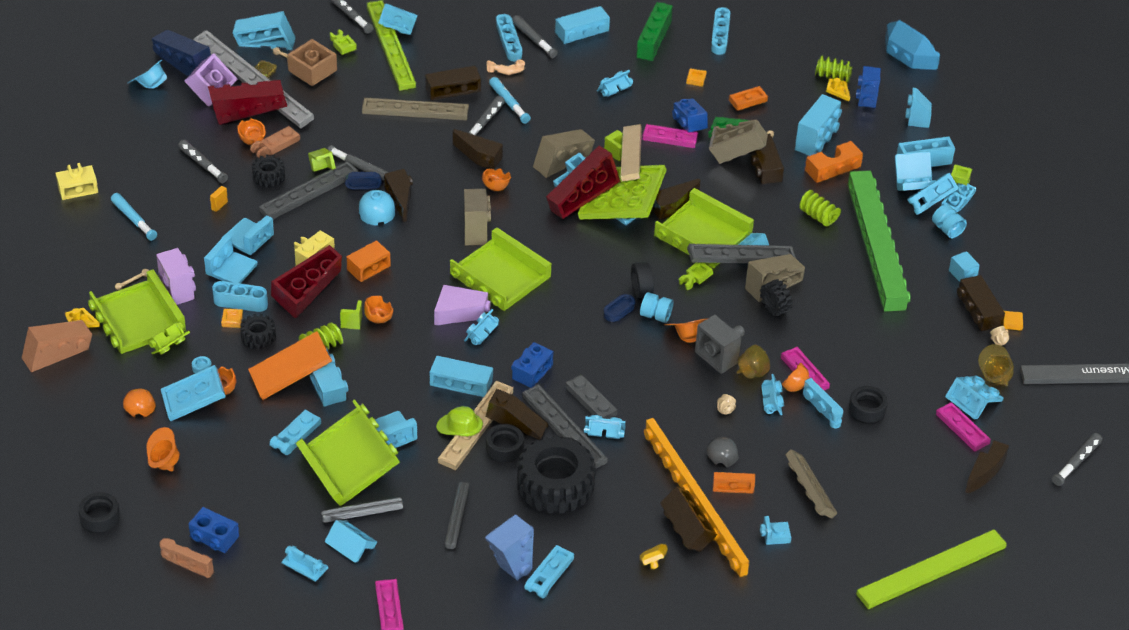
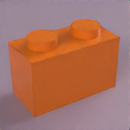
[346,240,391,282]

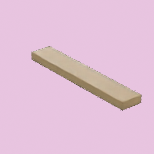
[621,124,642,181]
[438,381,514,470]

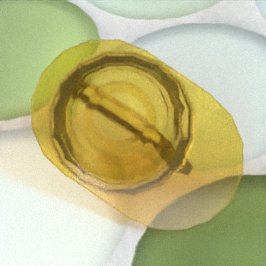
[978,344,1014,386]
[737,345,770,379]

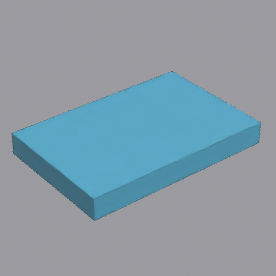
[161,365,226,421]

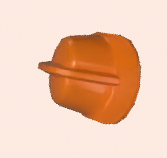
[664,318,708,343]
[147,427,180,472]

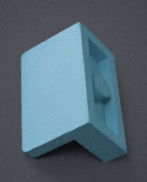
[325,520,377,562]

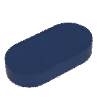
[345,172,382,190]
[603,294,635,322]

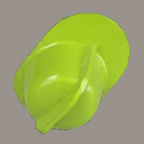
[436,406,483,437]

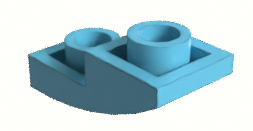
[942,183,976,213]

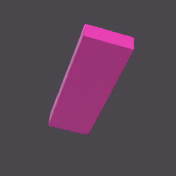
[643,124,698,148]
[781,347,830,390]
[936,402,991,452]
[375,579,404,630]

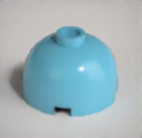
[359,190,395,225]

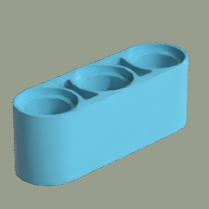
[212,281,268,312]

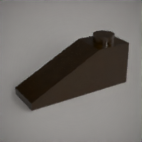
[453,129,503,170]
[384,169,413,222]
[652,178,701,220]
[486,389,548,440]

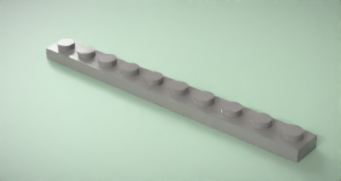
[193,30,314,128]

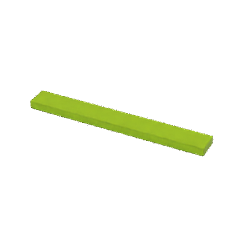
[367,0,416,91]
[856,529,1007,609]

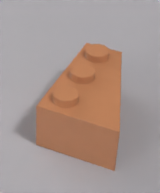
[22,320,92,372]

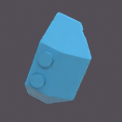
[885,20,940,70]

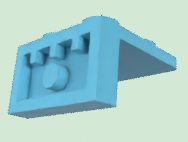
[379,3,417,35]
[894,152,936,191]
[222,215,274,255]
[204,235,258,284]
[945,376,1004,419]
[375,411,417,448]

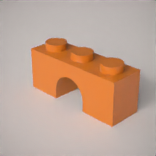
[805,141,863,183]

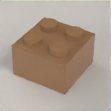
[287,39,337,86]

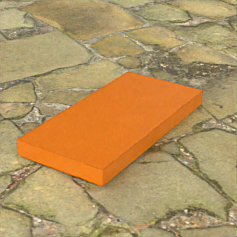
[248,331,332,400]

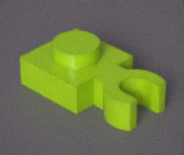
[330,29,357,55]
[678,262,713,290]

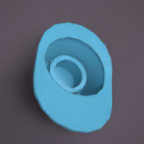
[127,60,167,88]

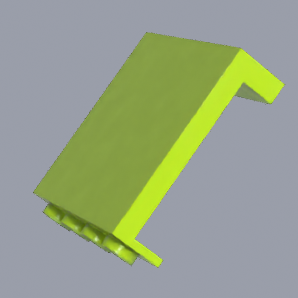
[654,188,754,268]
[450,228,552,311]
[88,269,186,354]
[296,399,400,507]

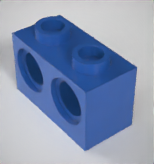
[189,507,239,553]

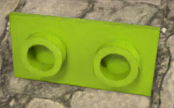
[148,322,190,355]

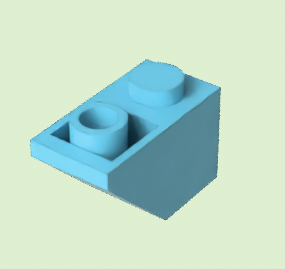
[905,88,932,128]

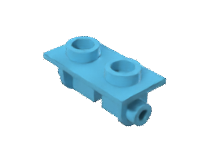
[597,70,633,97]
[464,309,499,345]
[761,374,784,415]
[584,415,626,439]
[282,546,329,582]

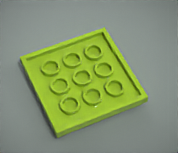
[578,165,667,220]

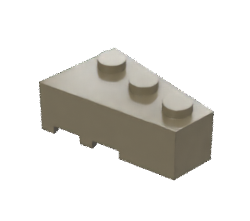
[709,120,768,163]
[533,129,595,178]
[464,189,491,245]
[745,254,805,302]

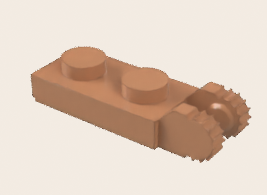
[250,126,300,158]
[160,538,214,578]

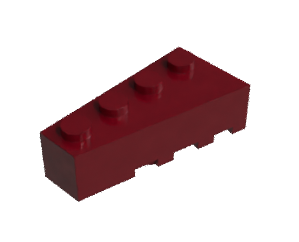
[208,80,287,125]
[546,145,621,219]
[271,245,342,319]

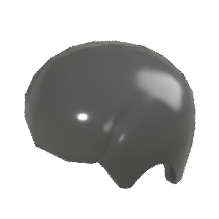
[707,437,739,467]

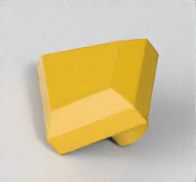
[826,78,850,101]
[65,308,100,328]
[639,544,668,569]

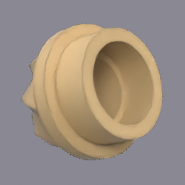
[990,326,1009,345]
[717,394,736,415]

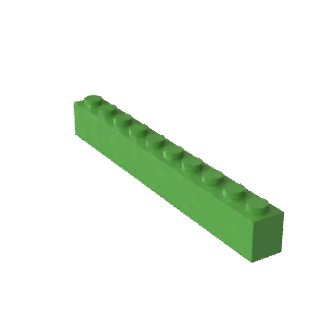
[848,171,911,312]

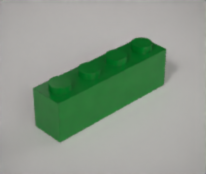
[637,2,673,61]

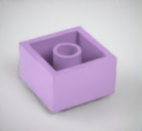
[185,53,237,107]
[156,248,196,305]

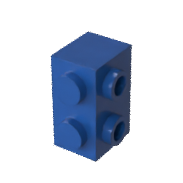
[856,66,881,108]
[672,98,708,133]
[511,342,554,388]

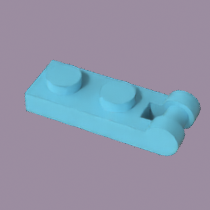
[907,173,958,215]
[803,378,843,428]
[269,410,321,455]
[525,545,574,599]

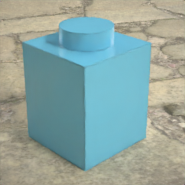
[949,251,980,282]

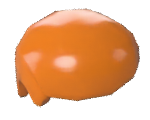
[237,118,266,145]
[482,168,511,191]
[364,296,394,324]
[782,363,809,392]
[218,366,237,395]
[123,388,156,417]

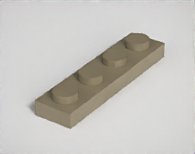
[785,450,838,518]

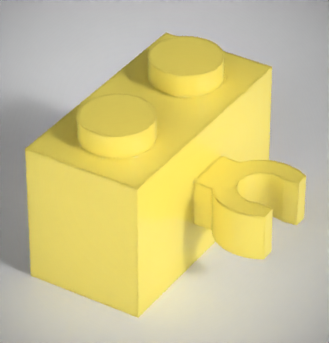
[56,163,98,200]
[294,230,335,266]

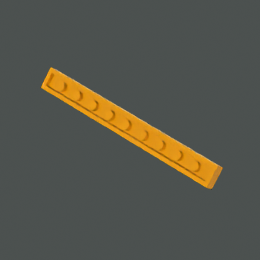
[644,418,749,577]

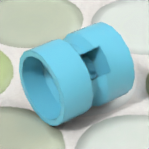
[932,204,967,238]
[640,292,674,323]

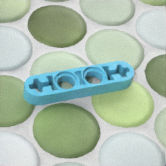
[711,7,730,54]
[496,14,522,61]

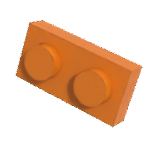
[729,86,768,111]
[713,472,755,494]

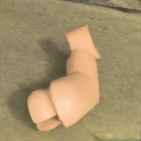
[486,60,525,75]

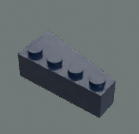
[151,30,211,76]

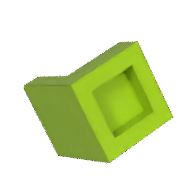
[604,130,623,161]
[308,148,336,172]
[951,164,972,185]
[340,300,363,330]

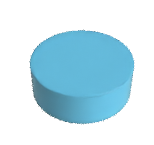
[192,356,212,373]

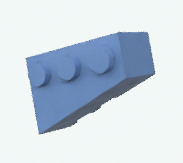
[485,514,534,581]

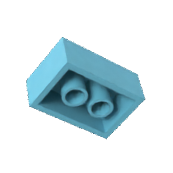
[795,94,842,156]

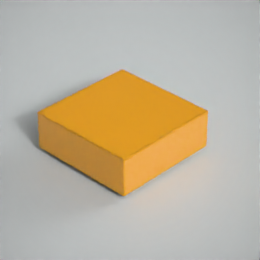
[686,69,707,87]
[210,186,228,212]
[221,309,243,328]
[1003,311,1023,331]

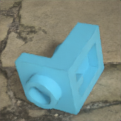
[760,516,791,545]

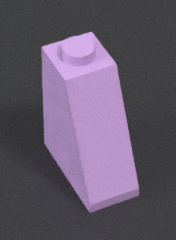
[434,285,491,325]

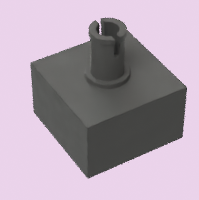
[695,315,745,374]

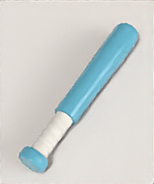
[489,77,531,124]
[111,193,158,241]

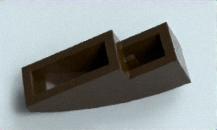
[965,440,1009,493]

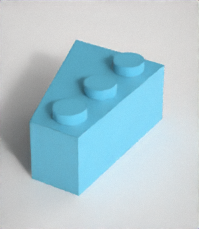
[233,11,296,50]

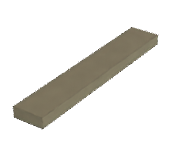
[362,98,469,120]

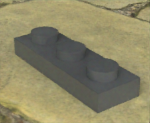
[566,374,618,419]

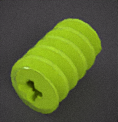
[815,55,853,83]
[800,190,841,227]
[299,322,343,350]

